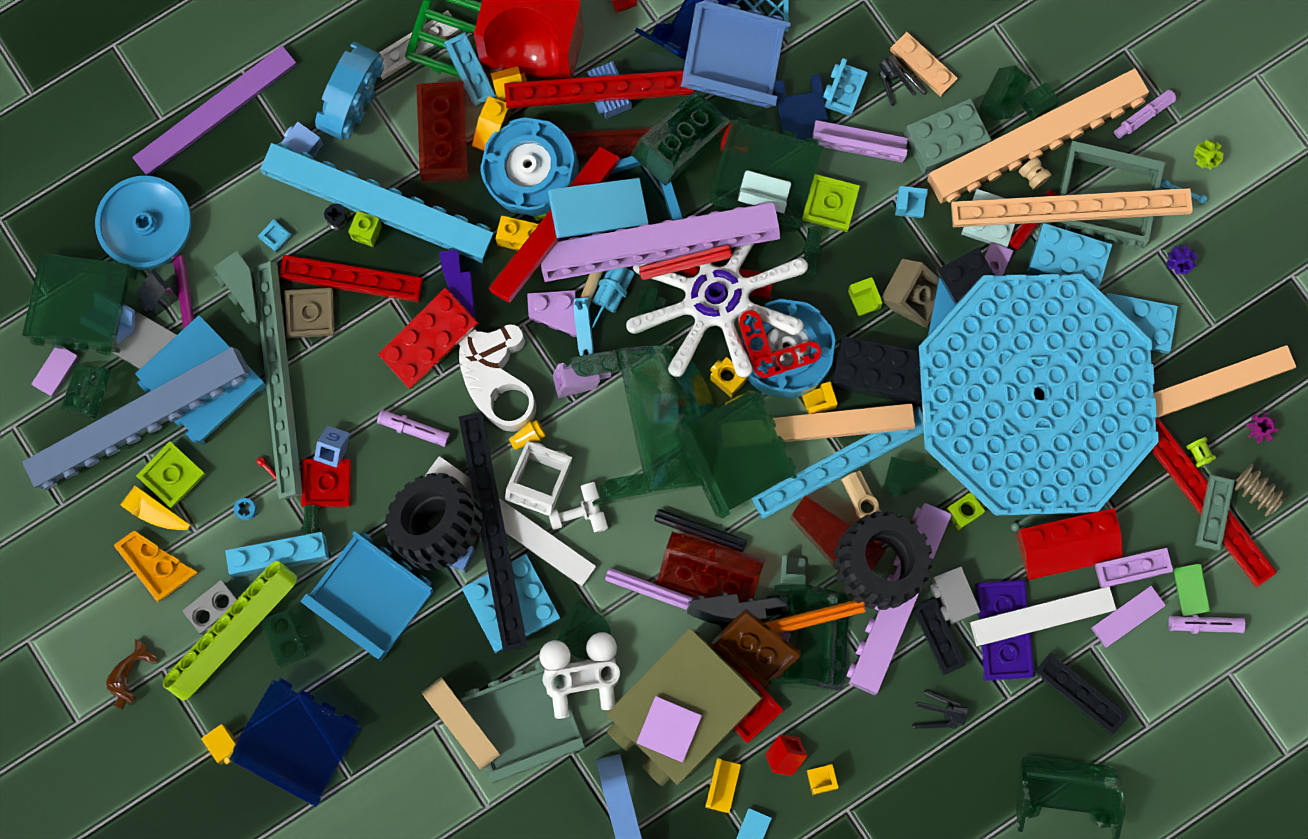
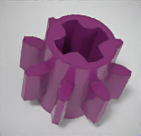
[1246,413,1278,444]

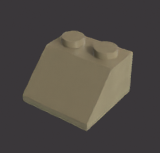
[881,259,939,328]

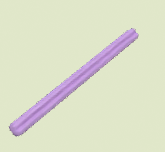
[605,568,790,641]

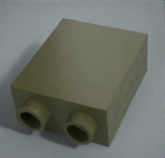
[606,628,764,787]

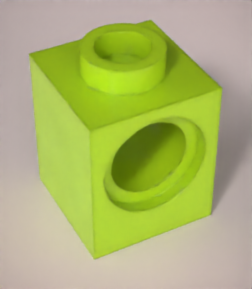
[348,211,382,248]
[945,492,985,531]

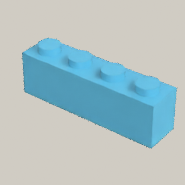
[225,532,330,578]

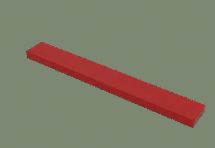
[504,70,694,108]
[489,147,620,303]
[1151,418,1277,588]

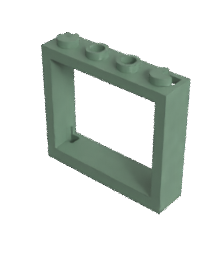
[1052,141,1165,250]

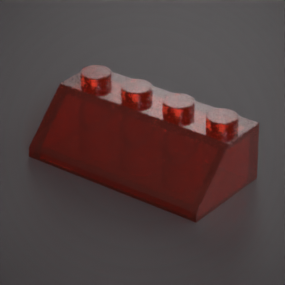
[656,531,765,603]

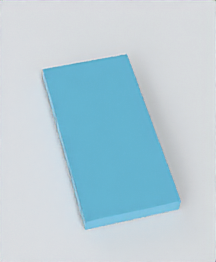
[548,178,648,238]

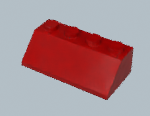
[1016,508,1123,581]

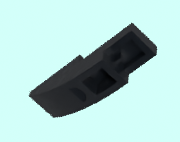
[687,593,789,626]

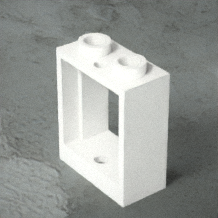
[505,441,572,516]

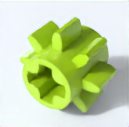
[1193,139,1224,170]

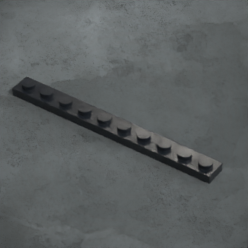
[459,412,528,652]

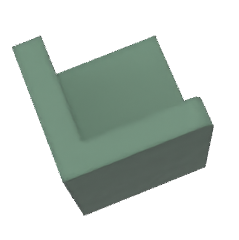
[780,554,806,588]

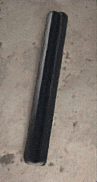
[654,509,747,552]

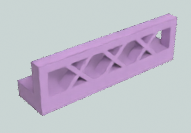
[811,120,908,163]

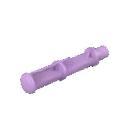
[1114,90,1176,139]

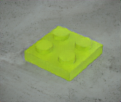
[802,174,860,232]
[136,441,206,509]

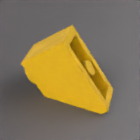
[472,96,512,151]

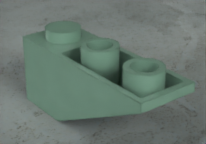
[213,251,260,329]

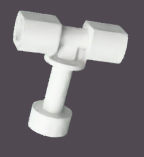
[549,482,608,533]

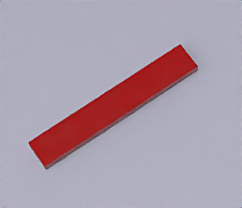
[279,255,423,302]

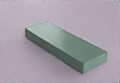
[1195,474,1235,551]

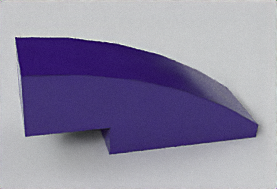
[439,250,476,319]

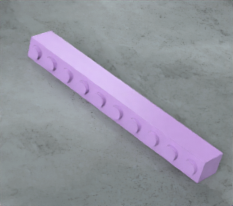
[541,202,780,282]

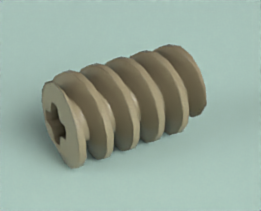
[1234,463,1288,517]

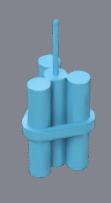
[591,267,635,328]

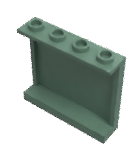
[461,663,585,784]

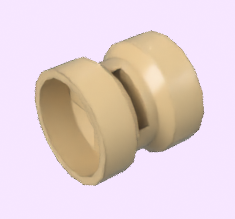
[1019,157,1052,190]

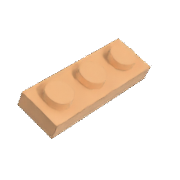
[890,32,958,97]

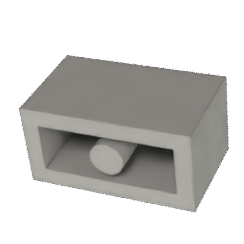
[930,567,980,625]

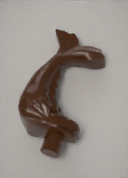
[106,639,158,710]

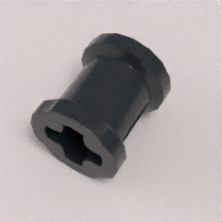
[324,204,348,231]

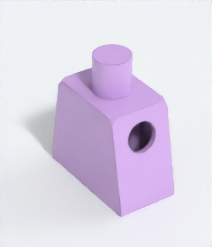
[553,358,611,398]

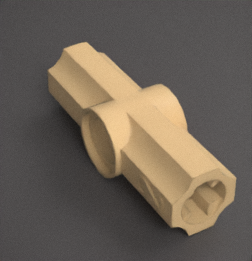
[841,471,881,545]

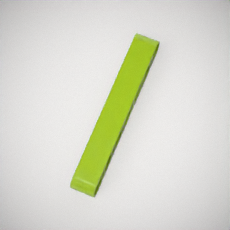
[163,561,297,701]

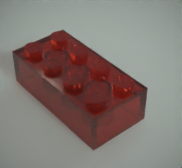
[416,81,469,183]

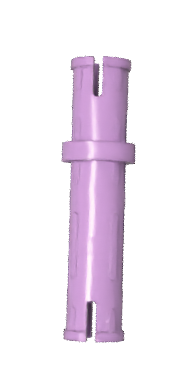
[377,409,450,447]
[1168,614,1245,634]

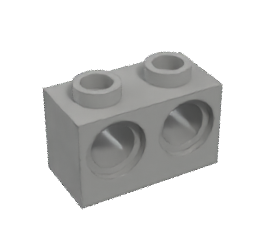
[182,580,237,635]

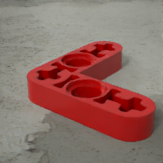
[738,309,821,378]

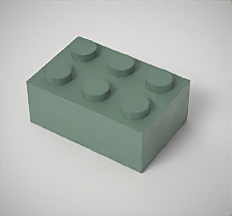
[904,99,991,176]

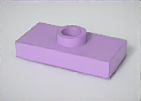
[985,242,1013,276]

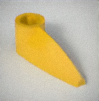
[120,485,191,530]

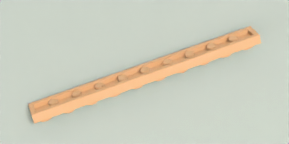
[951,188,1193,228]

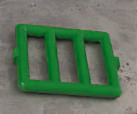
[405,0,481,78]

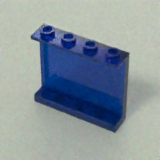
[228,678,361,807]

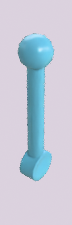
[1160,180,1207,204]

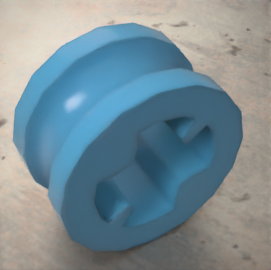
[234,498,257,520]

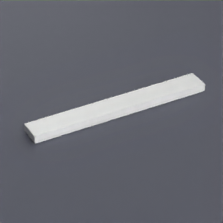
[425,456,596,587]

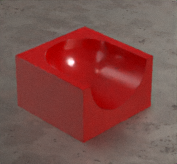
[474,0,584,80]

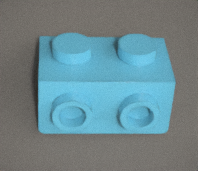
[823,58,868,116]

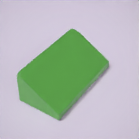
[1173,564,1210,617]

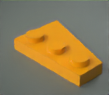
[114,531,198,603]

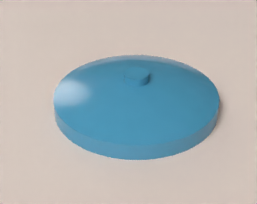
[95,176,192,270]

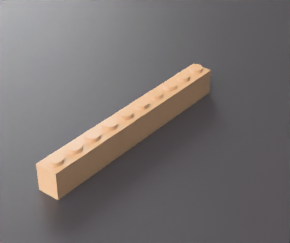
[927,69,1149,204]

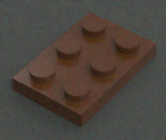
[712,609,801,687]

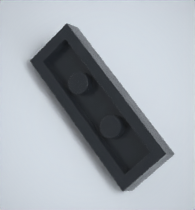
[912,598,966,676]

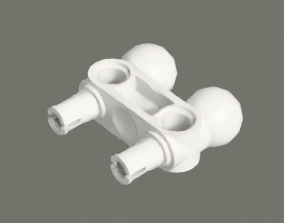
[539,632,620,719]

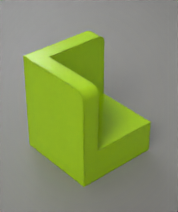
[848,277,883,316]

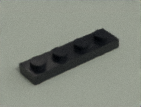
[1034,653,1128,735]

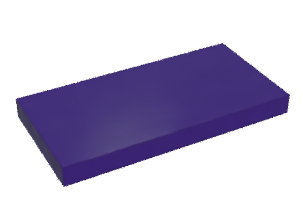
[975,580,1034,681]

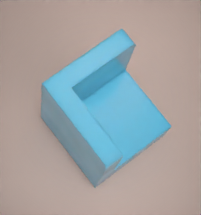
[895,186,928,218]

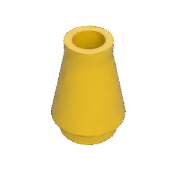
[509,420,546,451]

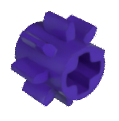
[1167,245,1197,275]

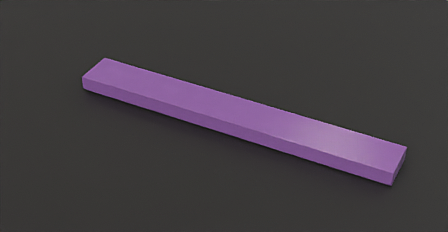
[132,46,297,176]

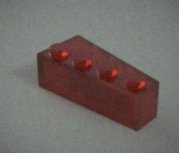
[790,495,886,574]

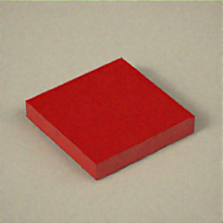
[301,459,351,508]

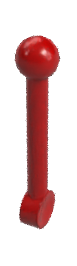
[256,457,277,481]

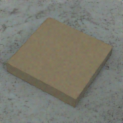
[285,288,335,339]

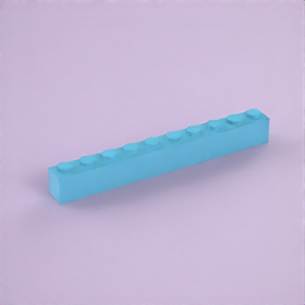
[260,143,493,263]

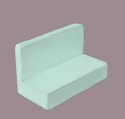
[738,170,791,213]

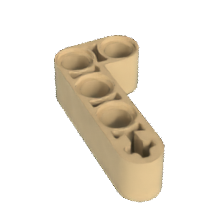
[422,677,500,770]

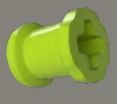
[1186,437,1217,468]

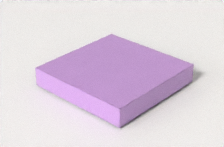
[636,696,702,763]

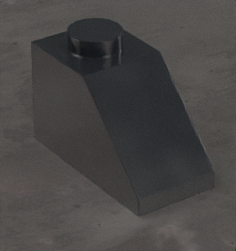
[137,269,178,316]

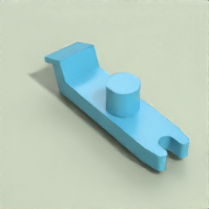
[574,297,594,357]

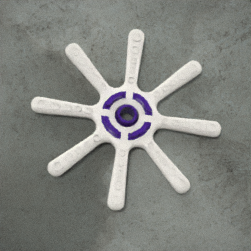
[626,244,808,378]

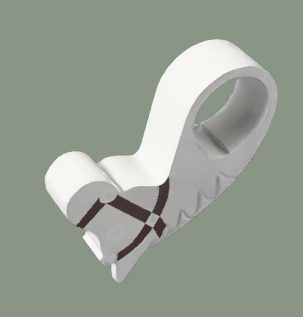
[458,325,536,432]

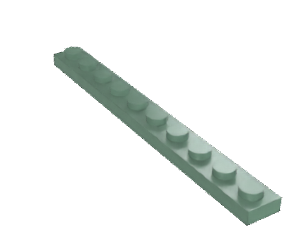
[253,261,303,500]

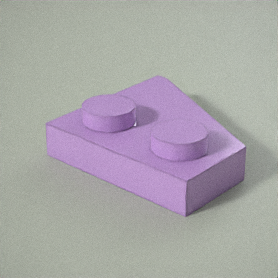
[527,290,577,337]

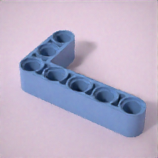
[596,753,642,839]

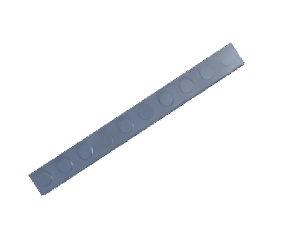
[22,347,251,490]

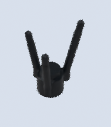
[879,55,927,106]
[912,690,968,729]

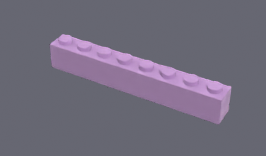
[846,503,952,695]

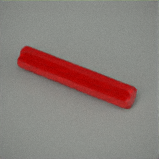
[1009,190,1058,250]

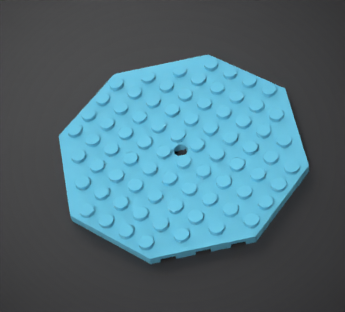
[919,274,1159,516]

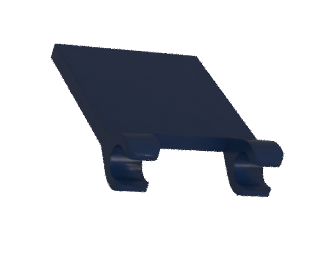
[774,74,828,144]

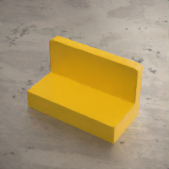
[705,758,741,813]

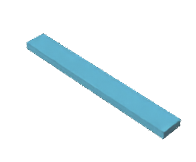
[751,408,924,520]

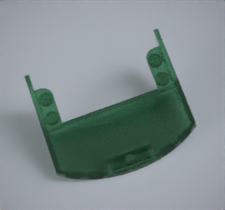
[563,345,718,507]

